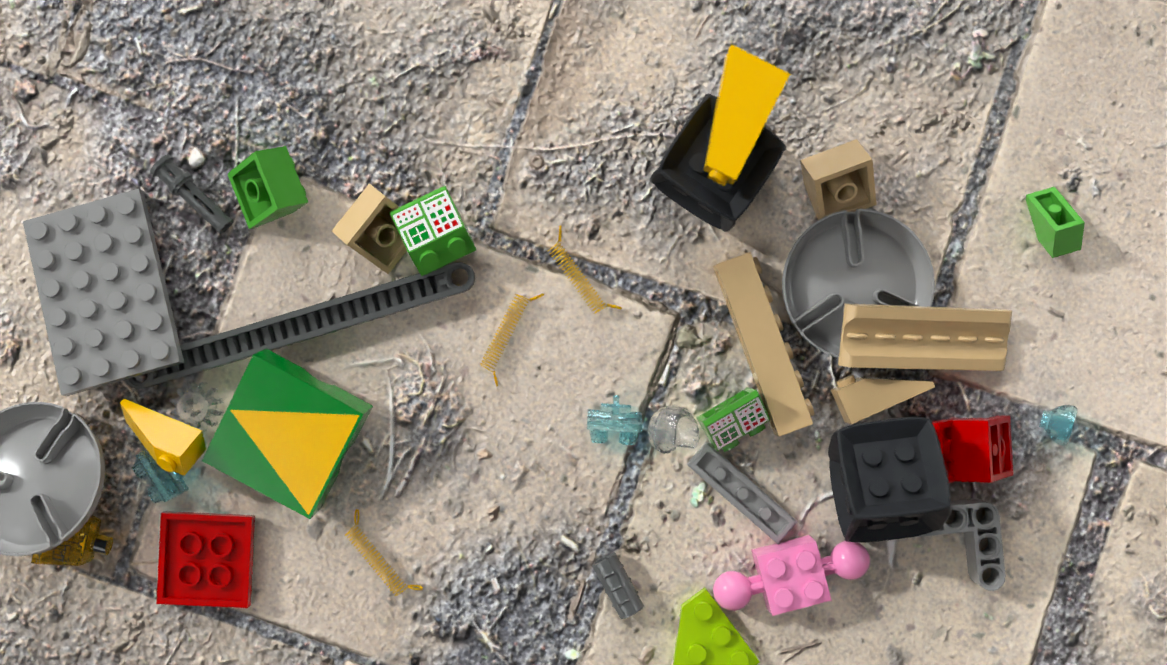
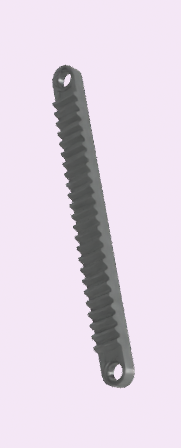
[125,262,475,389]

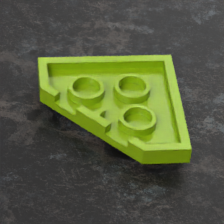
[673,587,760,665]

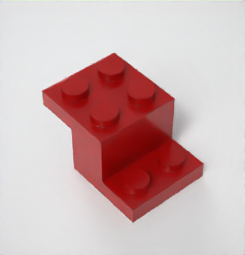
[932,415,1013,483]

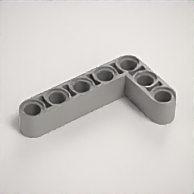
[909,499,1006,591]

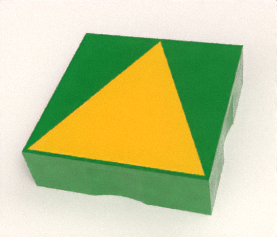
[202,348,373,519]

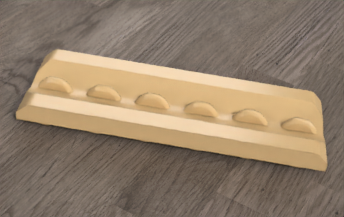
[838,304,1012,371]

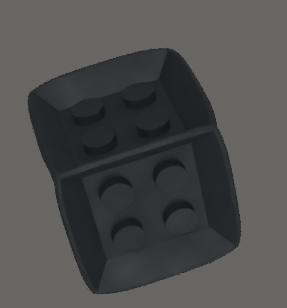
[650,94,786,232]
[828,417,951,543]

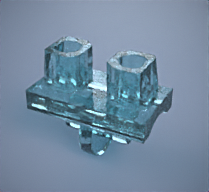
[587,395,643,445]
[132,450,189,503]

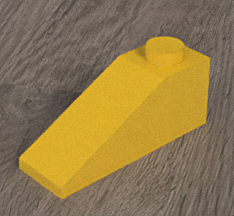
[120,399,206,476]

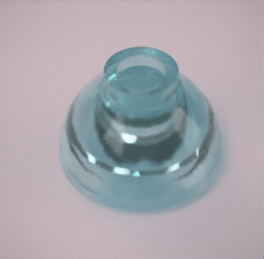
[1039,405,1078,446]

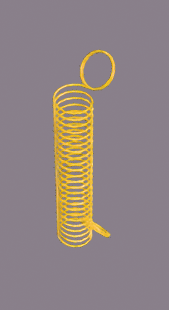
[547,226,622,314]
[480,293,544,387]
[345,509,423,596]

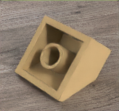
[800,139,877,221]
[332,184,407,274]

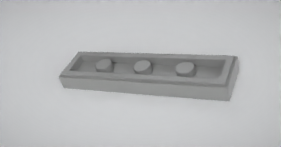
[687,442,797,544]

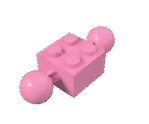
[713,535,870,616]

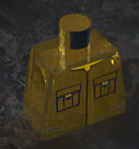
[31,515,113,566]

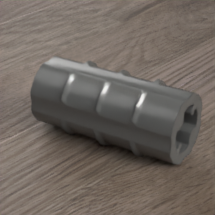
[592,552,644,619]

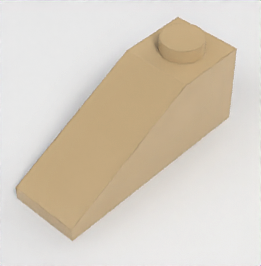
[831,375,935,424]

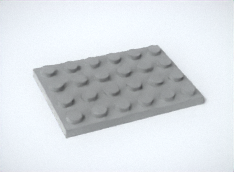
[23,188,184,396]

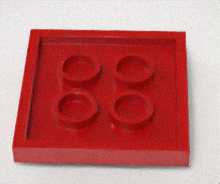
[156,511,255,608]

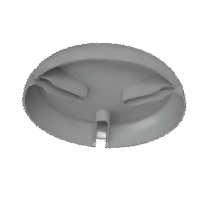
[782,209,935,358]
[0,402,105,556]

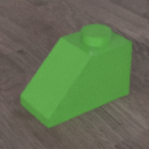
[1026,186,1085,258]

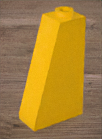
[704,44,790,186]

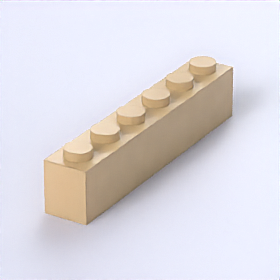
[712,252,815,437]

